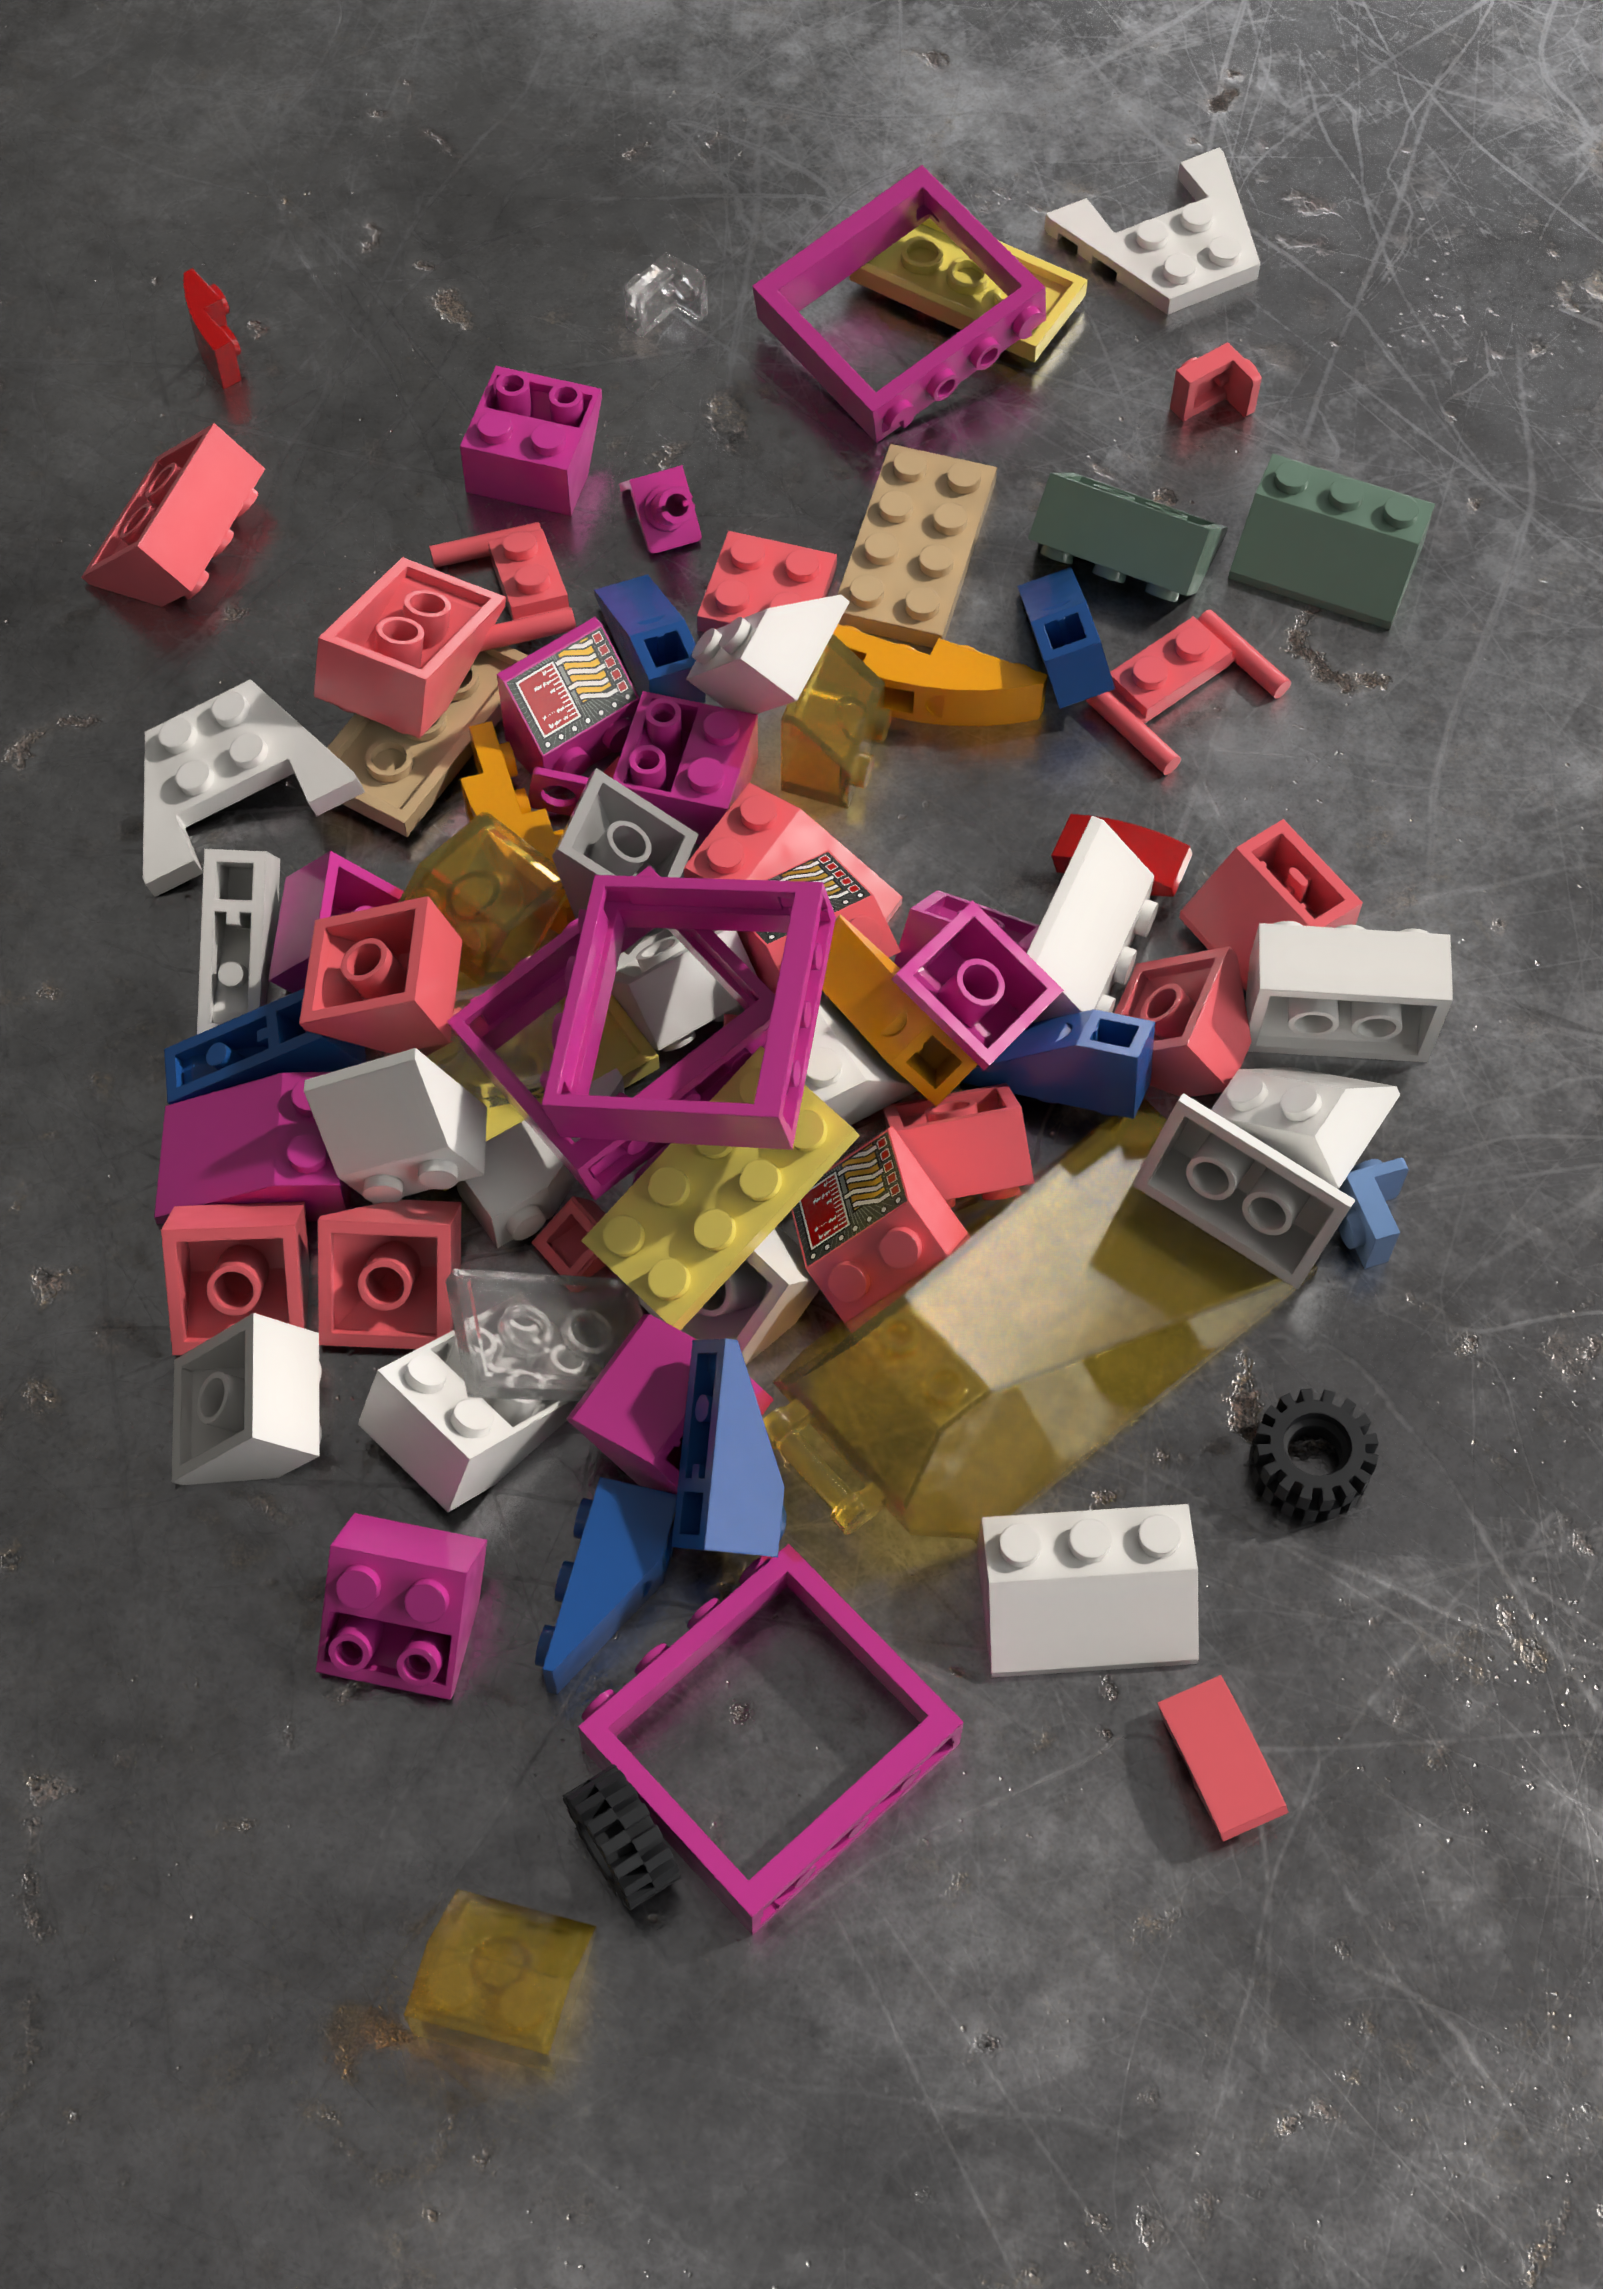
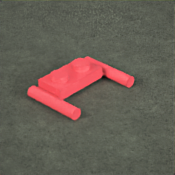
[429,522,576,652]
[1085,609,1291,775]

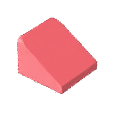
[531,1196,606,1288]

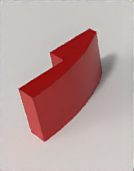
[183,268,242,390]
[1051,814,1192,897]

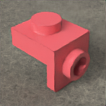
[1170,342,1262,422]

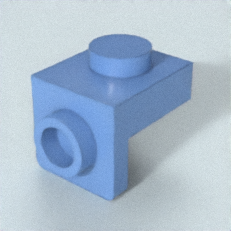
[1338,1158,1409,1269]

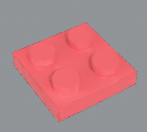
[697,531,837,632]

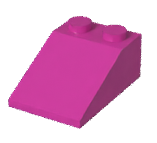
[154,1072,351,1224]

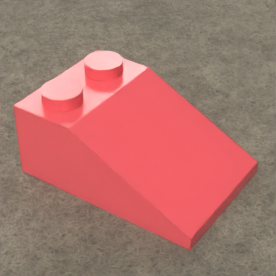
[314,557,506,739]
[684,782,903,923]

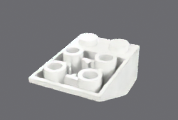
[358,1296,600,1512]

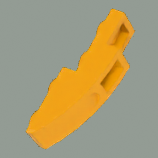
[813,624,1048,726]
[460,721,575,934]

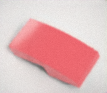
[1157,1675,1288,1842]

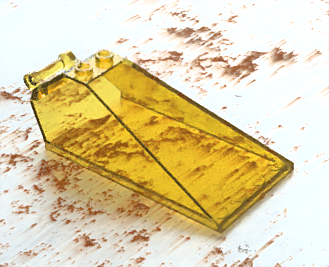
[763,1098,1318,1544]

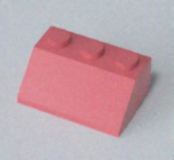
[81,423,265,607]

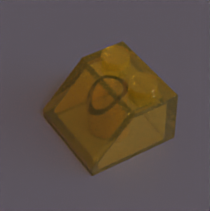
[781,634,892,809]
[398,812,567,985]
[404,1889,597,2074]

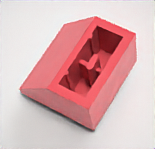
[1179,819,1363,991]

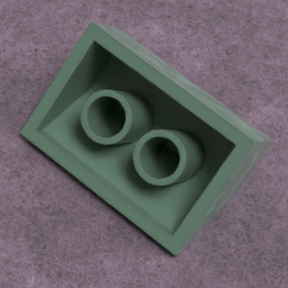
[1228,454,1435,630]
[1028,473,1228,602]

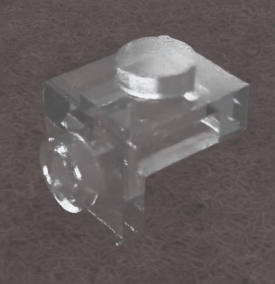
[624,252,708,338]

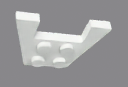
[1044,147,1260,315]
[143,679,365,897]

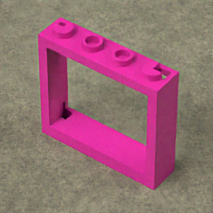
[752,165,1046,443]
[447,865,775,1200]
[540,875,836,1150]
[578,1544,964,1936]

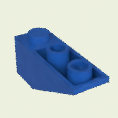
[1017,567,1115,708]
[594,574,706,704]
[961,1009,1155,1119]
[535,1477,677,1694]

